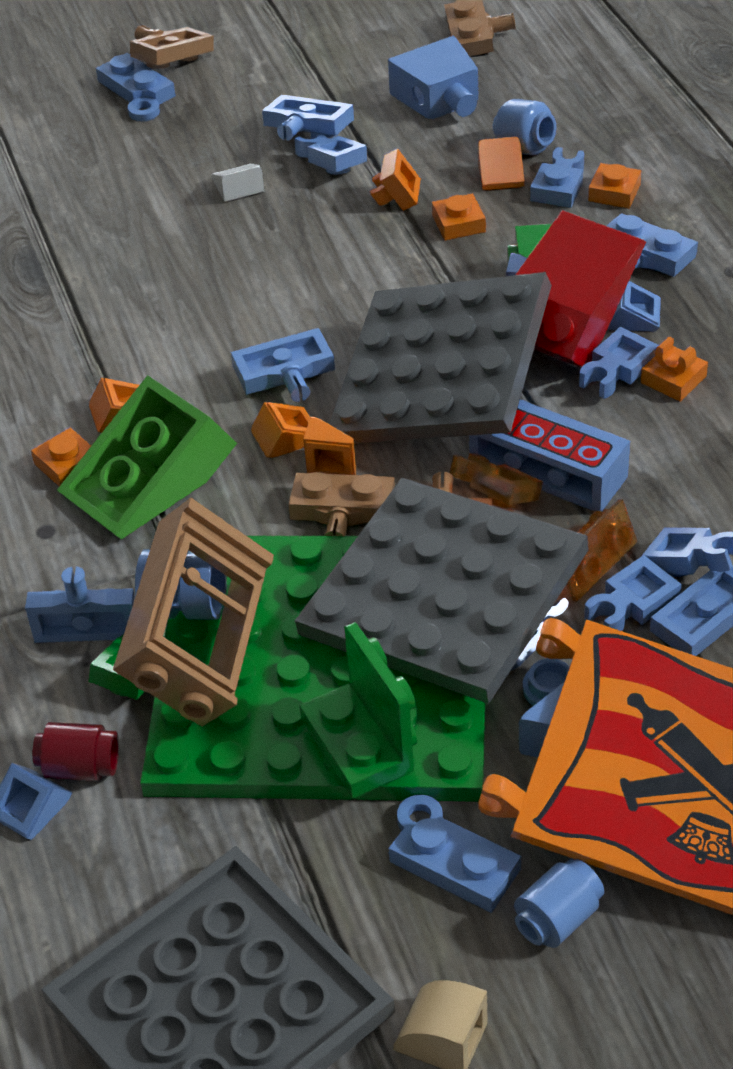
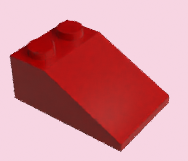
[515,210,646,368]

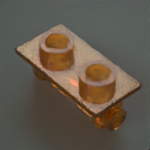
[566,499,638,602]

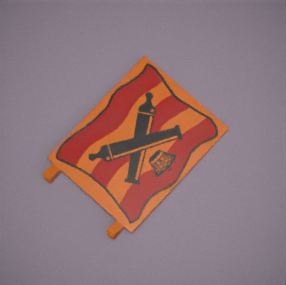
[478,618,733,915]

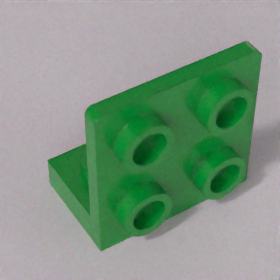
[299,622,418,799]

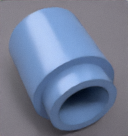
[514,858,604,948]

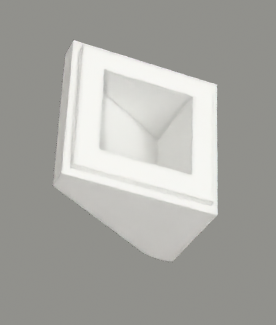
[211,164,264,202]

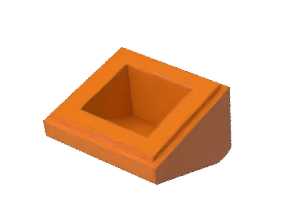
[478,137,525,190]
[89,378,139,433]
[251,402,310,458]
[303,417,356,475]

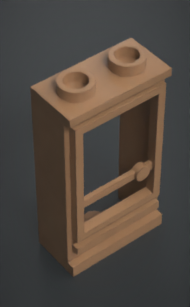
[113,498,274,727]

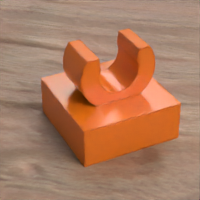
[370,149,421,211]
[641,337,708,402]

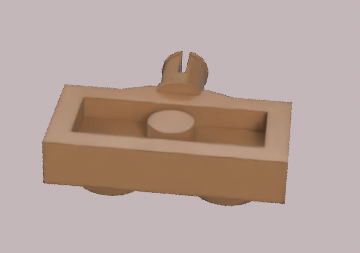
[444,0,516,56]
[130,25,214,69]
[289,472,395,536]

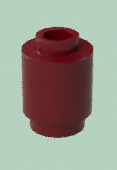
[32,722,119,781]

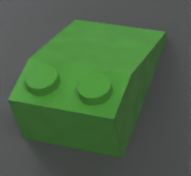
[57,375,237,540]

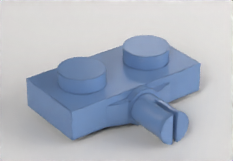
[262,95,354,141]
[607,213,698,277]
[231,328,335,402]
[25,566,135,643]

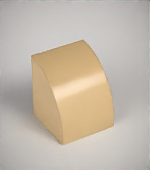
[393,980,487,1069]

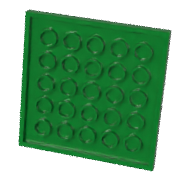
[140,536,485,802]

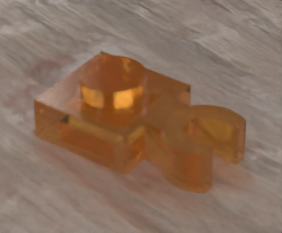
[449,453,543,509]

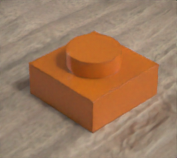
[588,163,642,209]
[432,193,486,241]
[31,427,92,486]

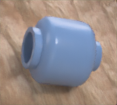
[493,99,556,155]

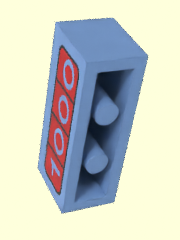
[469,399,630,514]

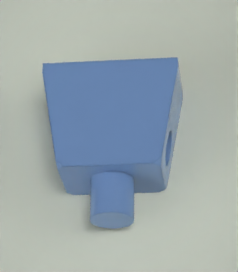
[388,36,478,119]

